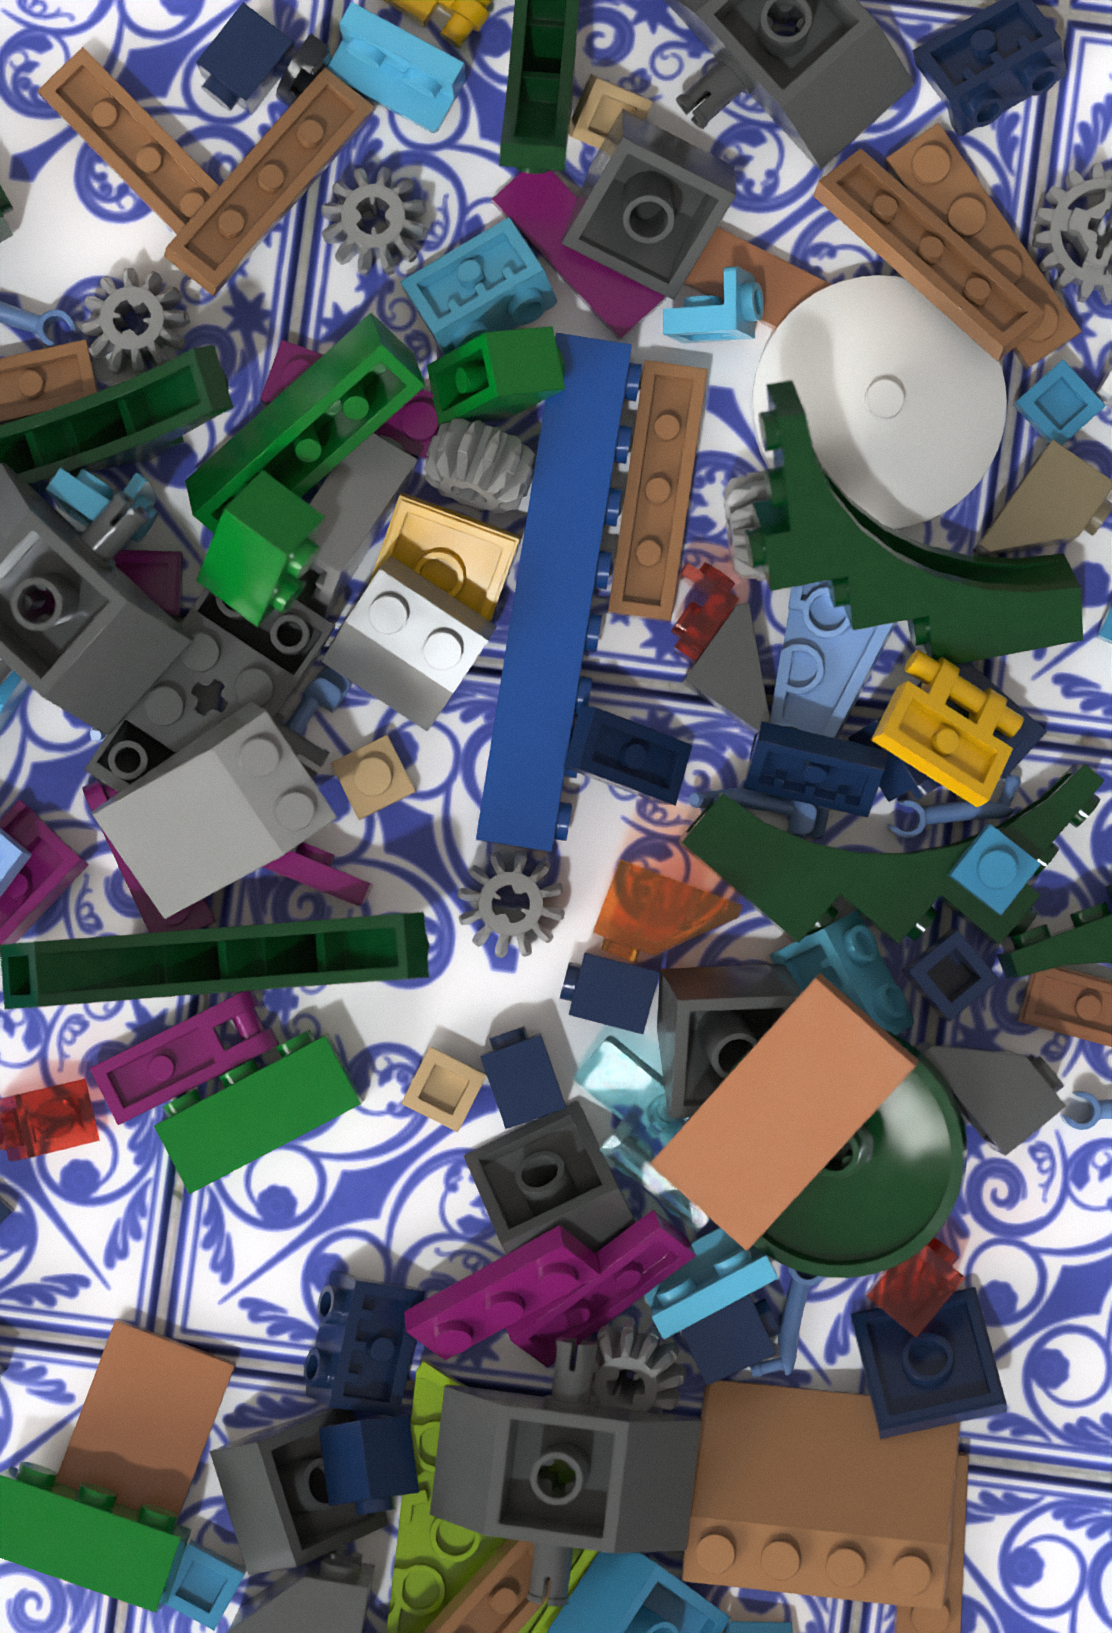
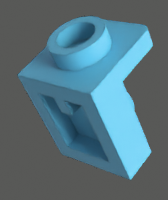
[663,266,764,343]

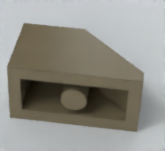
[973,439,1112,557]

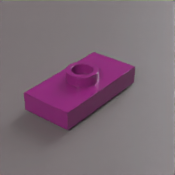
[263,842,373,906]

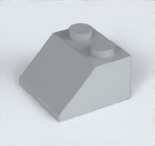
[321,556,497,731]

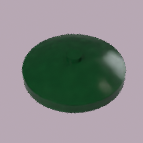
[724,1030,967,1278]

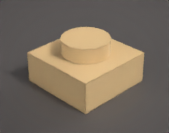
[569,74,653,149]
[331,735,416,820]
[401,1046,487,1132]

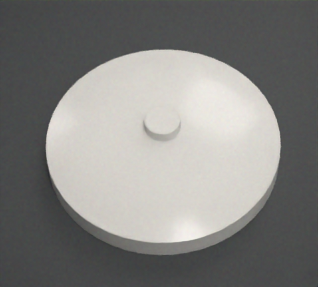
[751,275,1007,530]

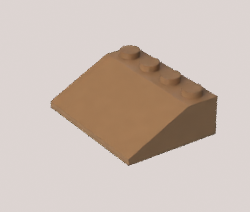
[682,1379,961,1610]

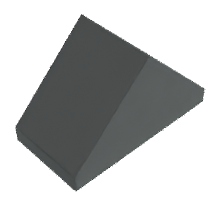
[682,603,770,735]

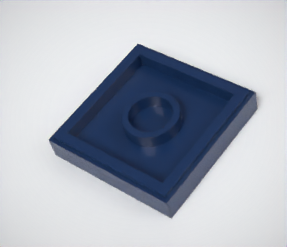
[851,1287,1007,1439]

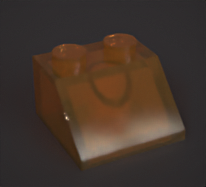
[591,859,743,963]

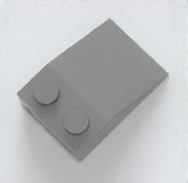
[90,701,338,919]

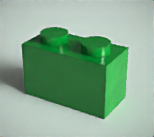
[427,326,565,427]
[196,470,325,627]

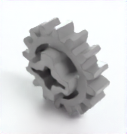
[1032,163,1112,305]

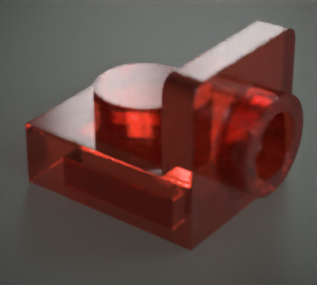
[671,562,739,667]
[0,1078,100,1162]
[864,1237,965,1338]

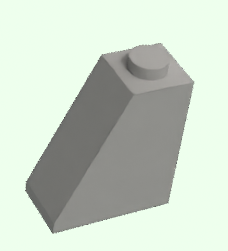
[297,433,417,619]

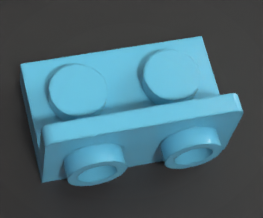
[327,2,466,133]
[400,217,557,356]
[46,468,159,550]
[769,911,914,1035]
[644,1227,778,1340]

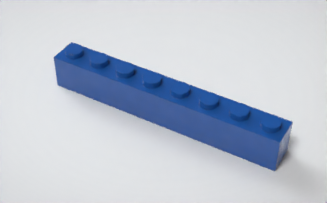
[476,332,642,853]

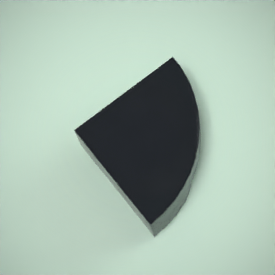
[276,33,332,107]

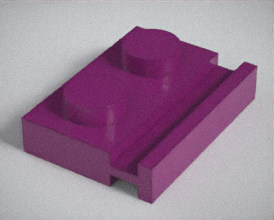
[0,799,89,957]

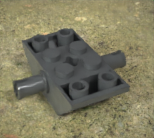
[664,0,915,171]
[0,462,195,735]
[84,588,335,792]
[430,1337,702,1606]

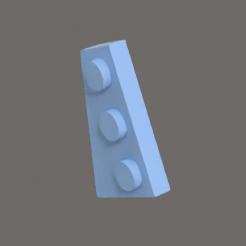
[770,581,897,739]

